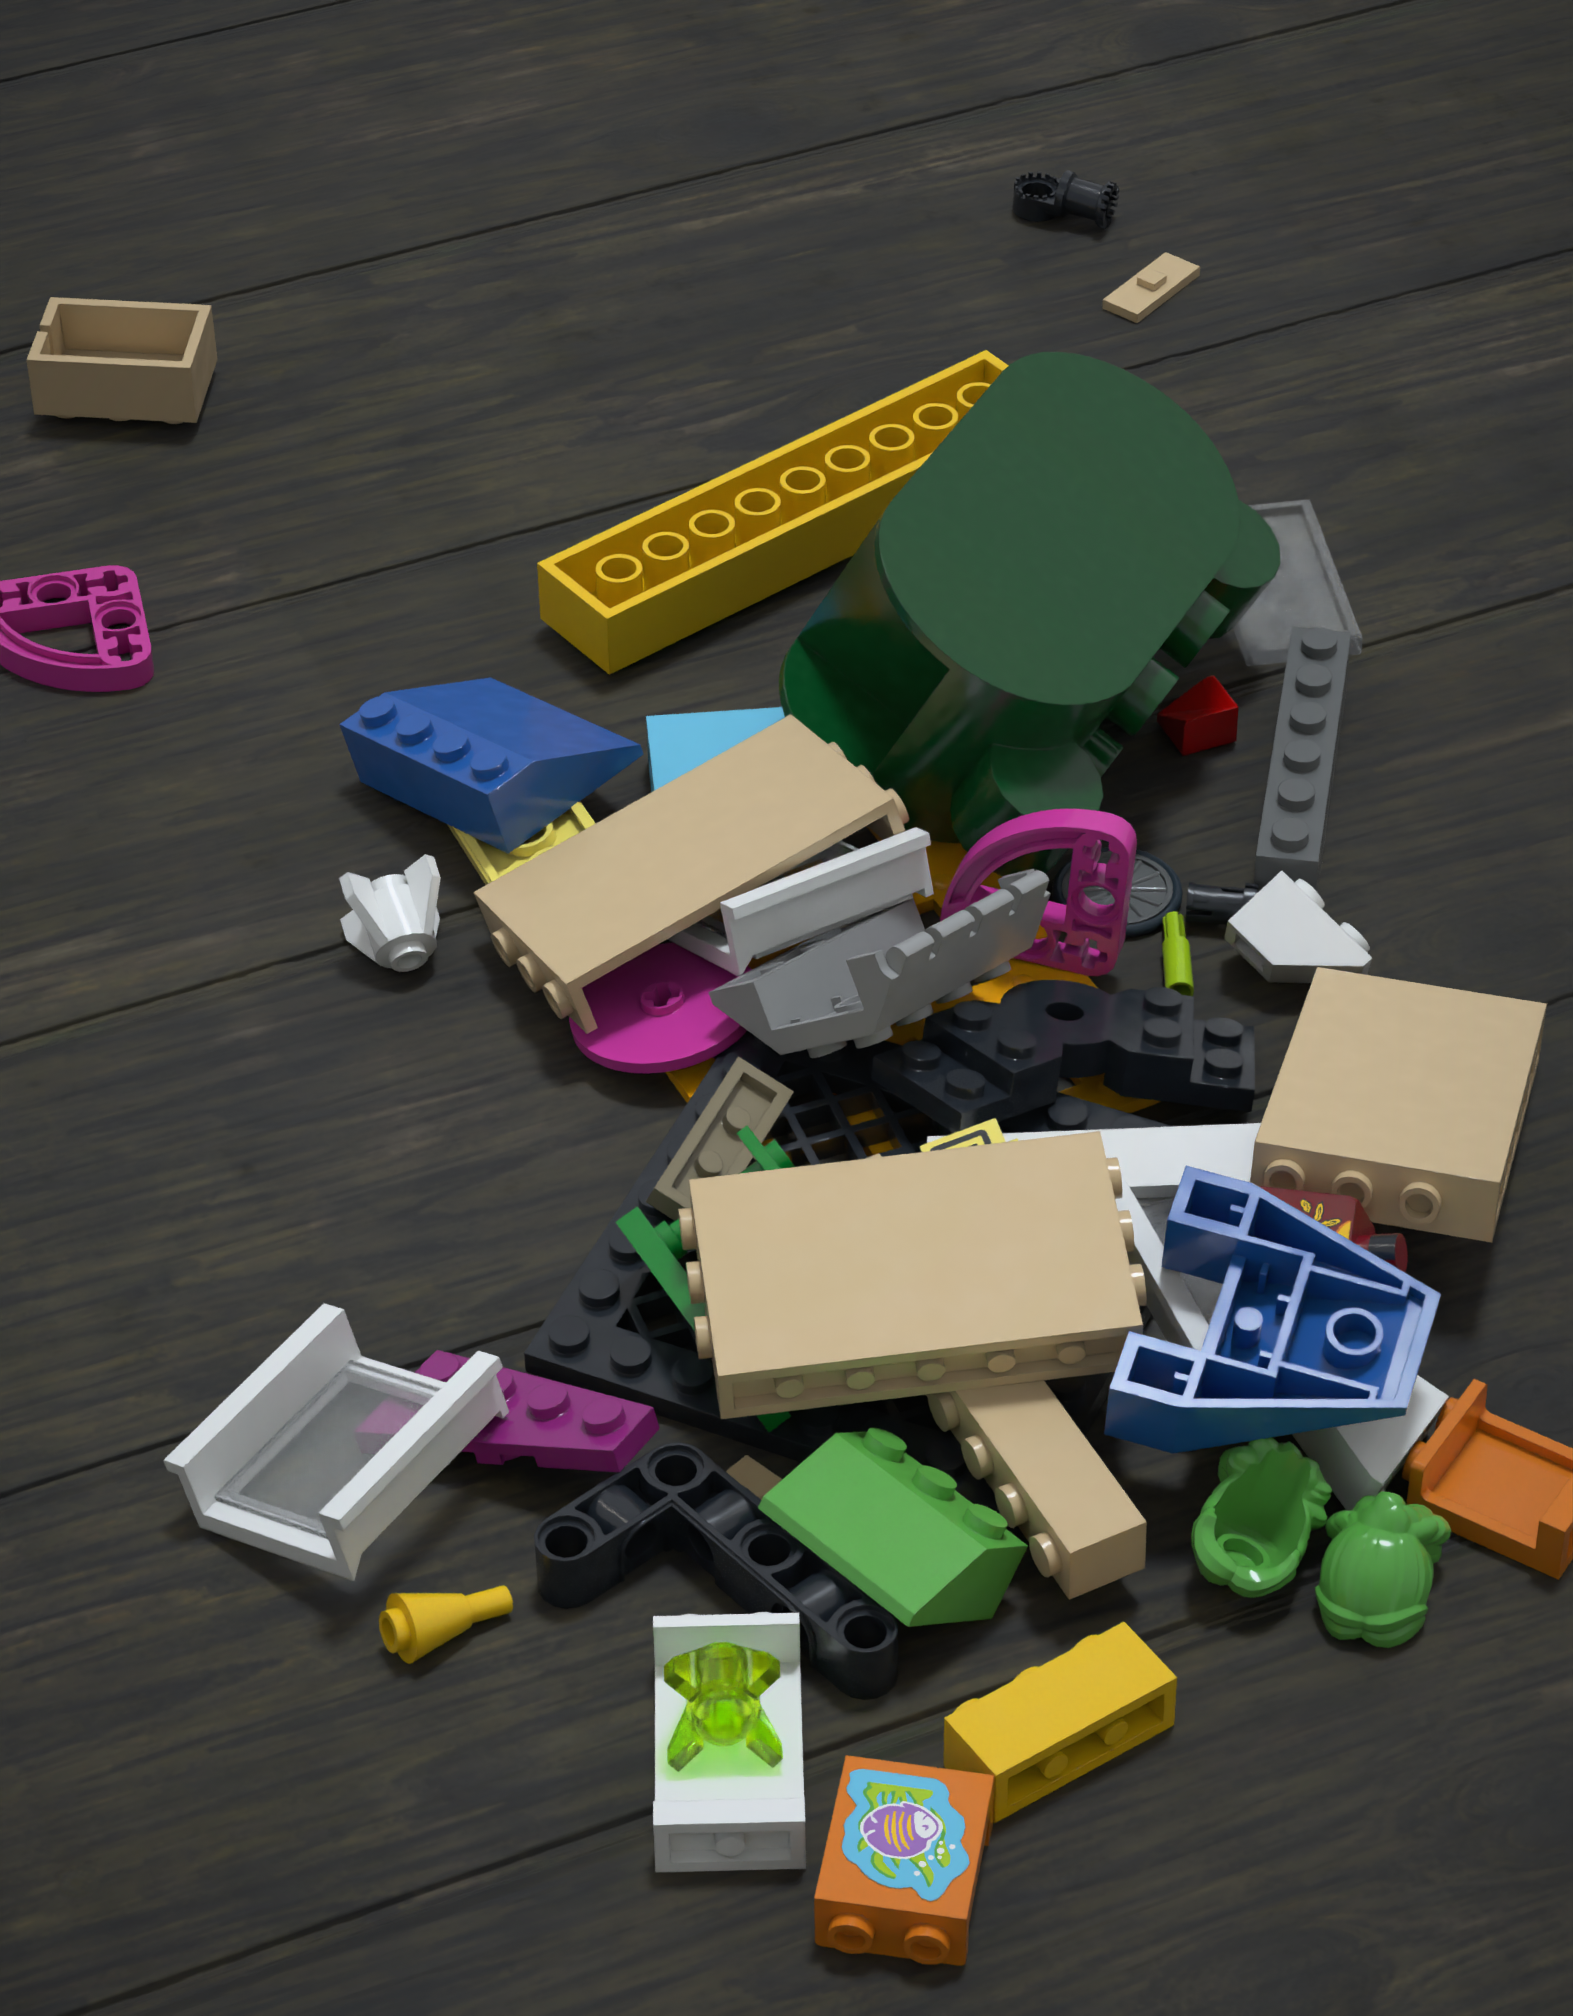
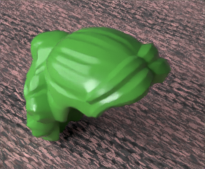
[1191,1437,1332,1598]
[1315,1491,1451,1648]

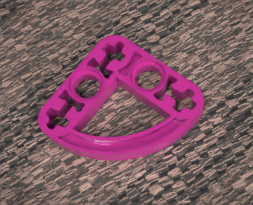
[0,565,154,692]
[940,809,1137,976]

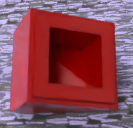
[1157,675,1239,756]

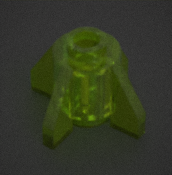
[664,1642,783,1772]

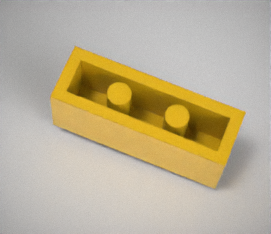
[943,1622,1177,1823]

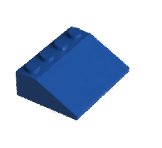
[339,677,644,854]

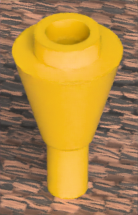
[379,1585,513,1664]

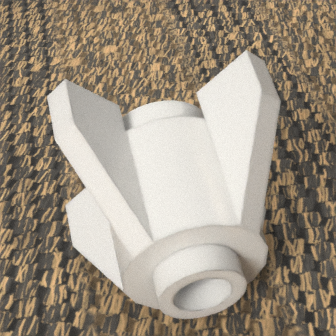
[339,854,441,972]

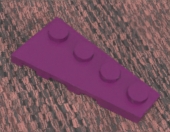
[355,1350,660,1472]

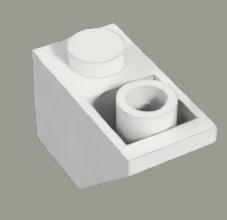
[1224,871,1372,983]

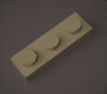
[646,1057,794,1220]

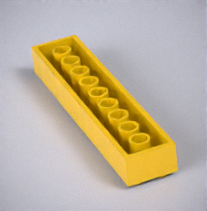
[537,350,1009,675]

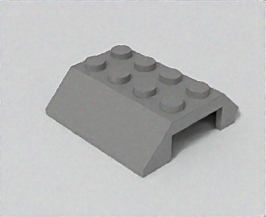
[708,869,1051,1058]

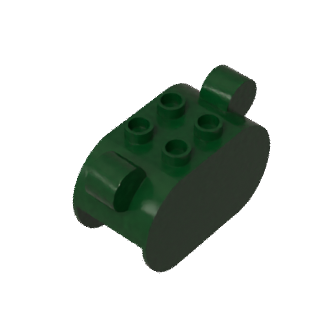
[779,352,1281,877]

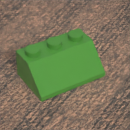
[758,1427,1028,1627]

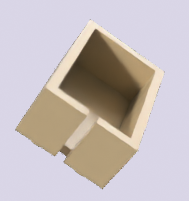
[27,297,217,424]

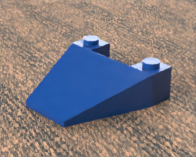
[1104,1165,1441,1454]

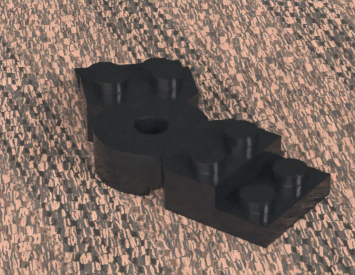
[871,980,1255,1133]

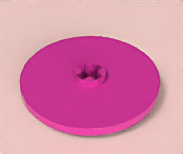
[569,943,752,1074]

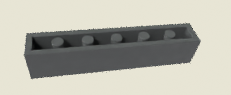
[1254,627,1351,893]

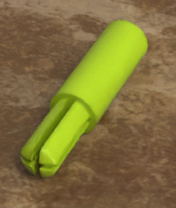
[1162,911,1194,996]

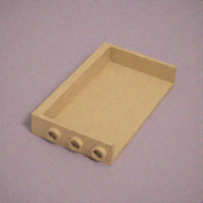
[473,714,909,1034]
[1250,967,1547,1243]
[678,1131,1147,1419]

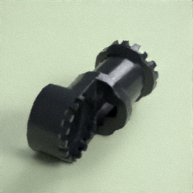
[1012,170,1119,229]

